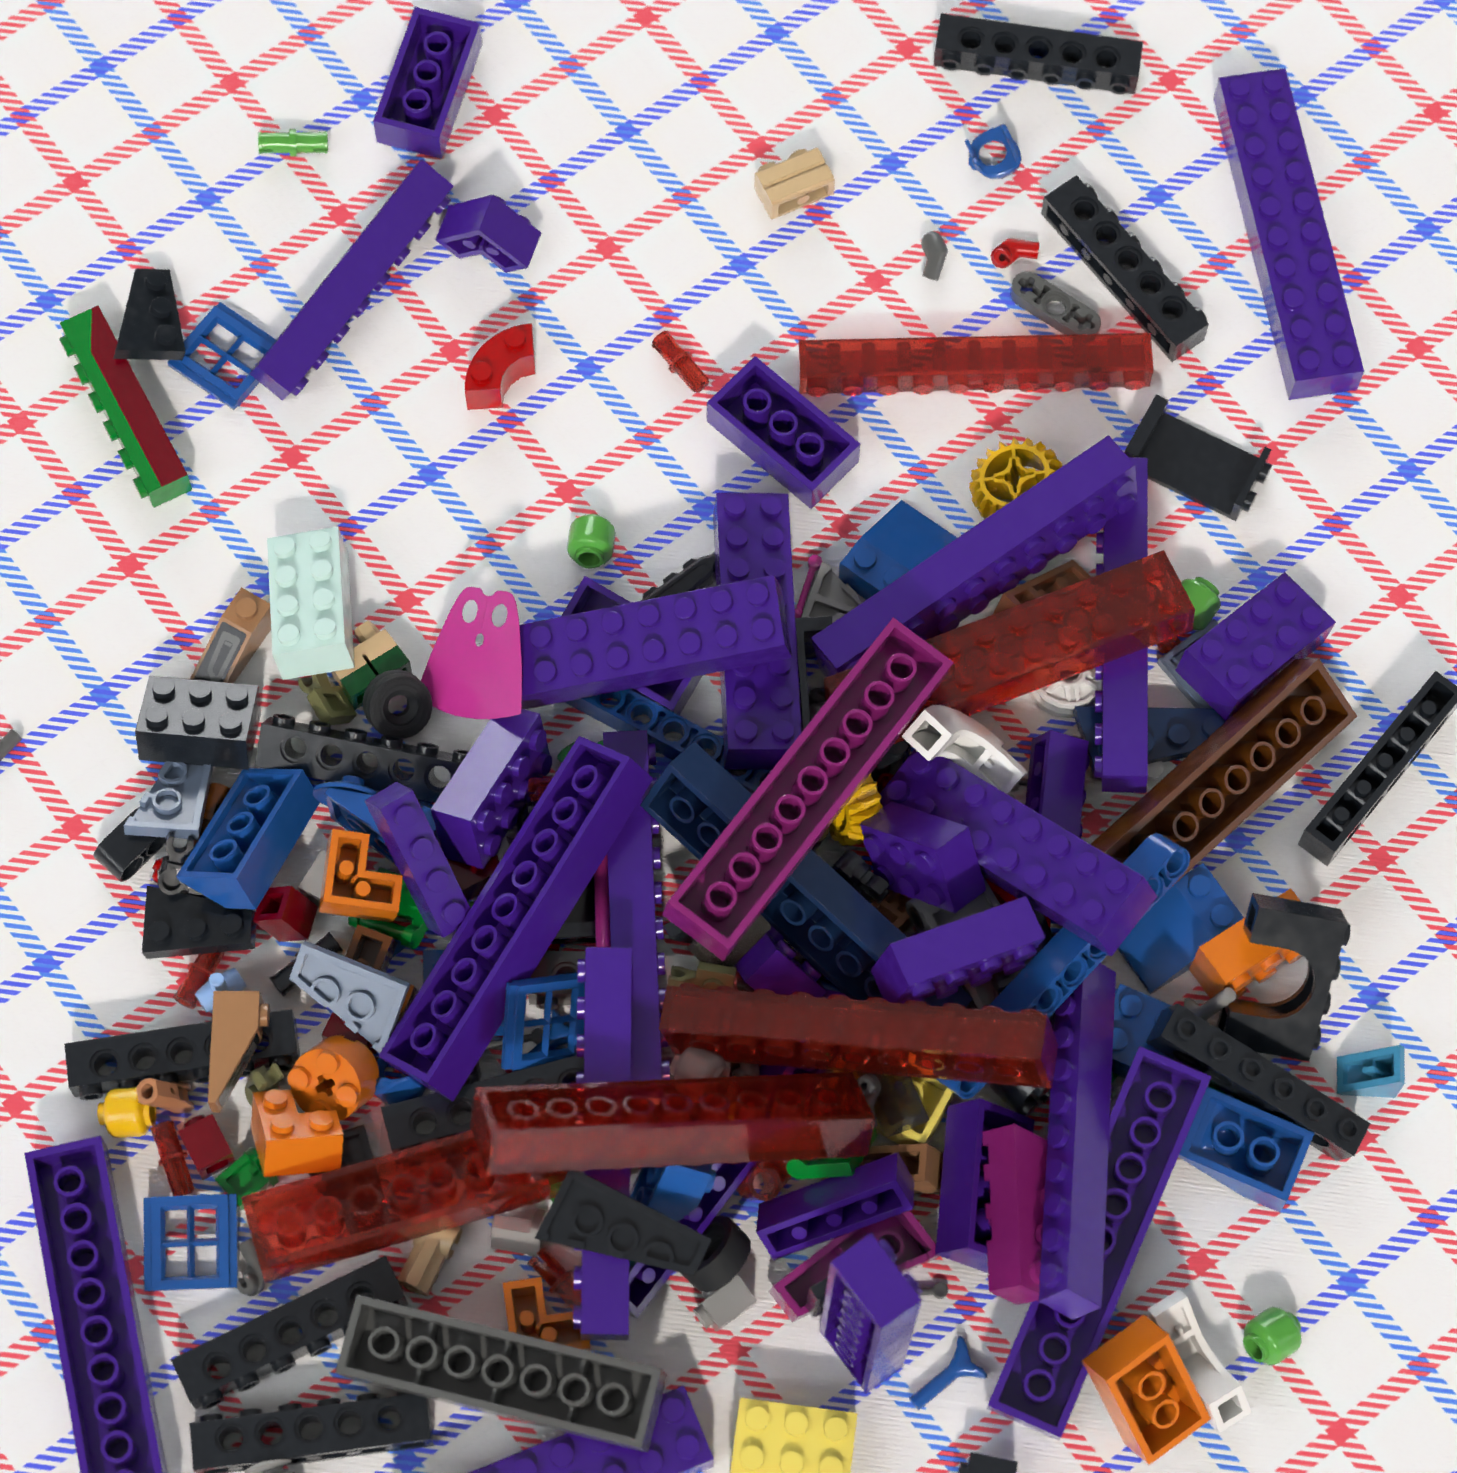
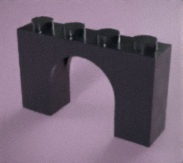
[1216,893,1351,1061]

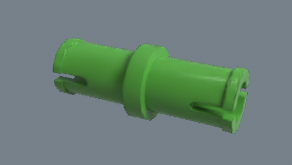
[258,129,328,157]

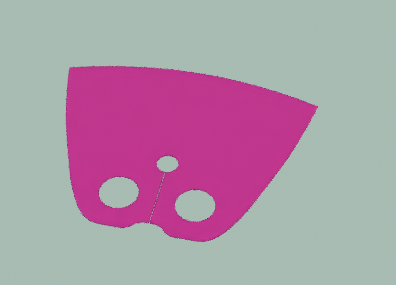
[421,587,522,719]

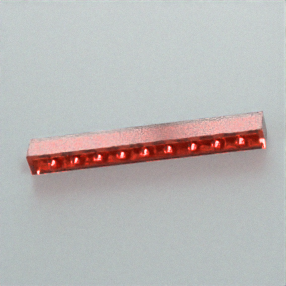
[798,333,1154,397]

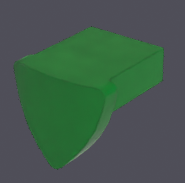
[215,1147,279,1210]

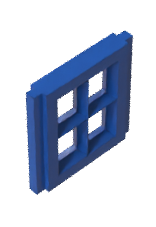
[167,302,276,410]
[501,973,585,1071]
[143,1194,238,1292]

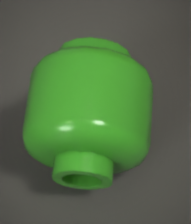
[567,514,616,569]
[1167,577,1221,632]
[1243,1307,1302,1366]

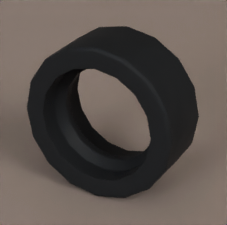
[681,1215,751,1292]

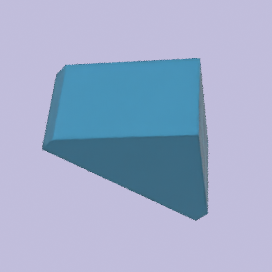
[1337,1045,1405,1098]

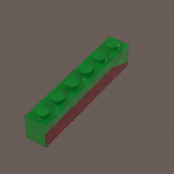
[59,306,192,508]

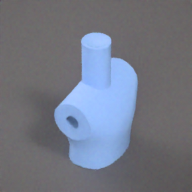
[195,968,247,1013]

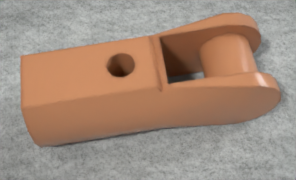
[136,1078,195,1114]

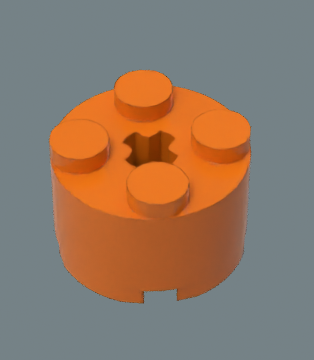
[287,1035,379,1121]

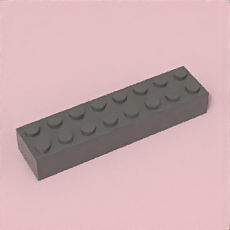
[335,1295,668,1453]

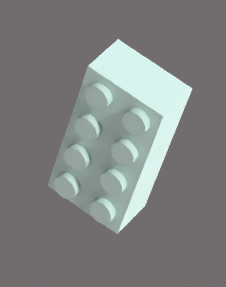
[267,526,355,680]

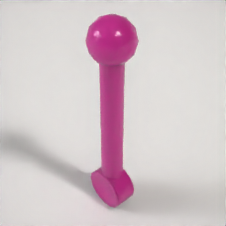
[795,555,822,618]

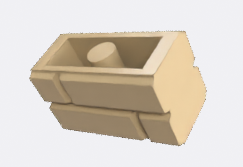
[754,148,835,220]

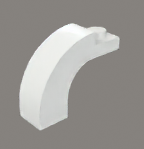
[902,705,1028,794]
[1147,1289,1252,1433]

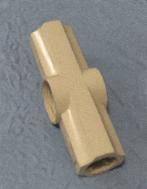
[397,1177,478,1297]

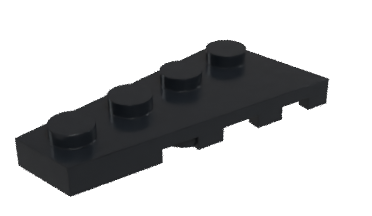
[535,1167,713,1276]

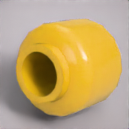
[97,1087,157,1138]

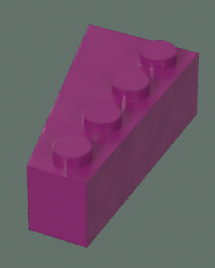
[982,1124,1047,1305]
[768,1211,939,1322]

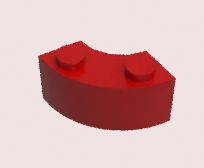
[465,323,535,410]

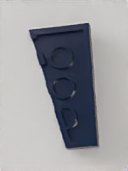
[1073,706,1226,777]

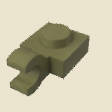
[298,673,357,725]
[666,961,737,1008]
[245,1062,284,1106]

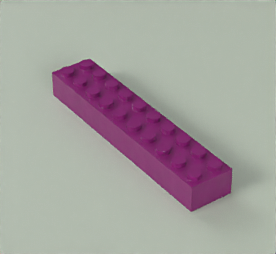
[662,617,954,961]

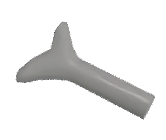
[1184,987,1236,1021]

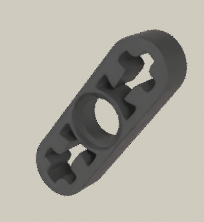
[1010,272,1101,344]

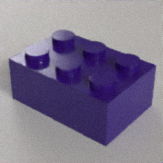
[860,801,986,913]

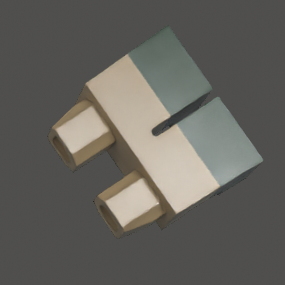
[332,620,412,710]

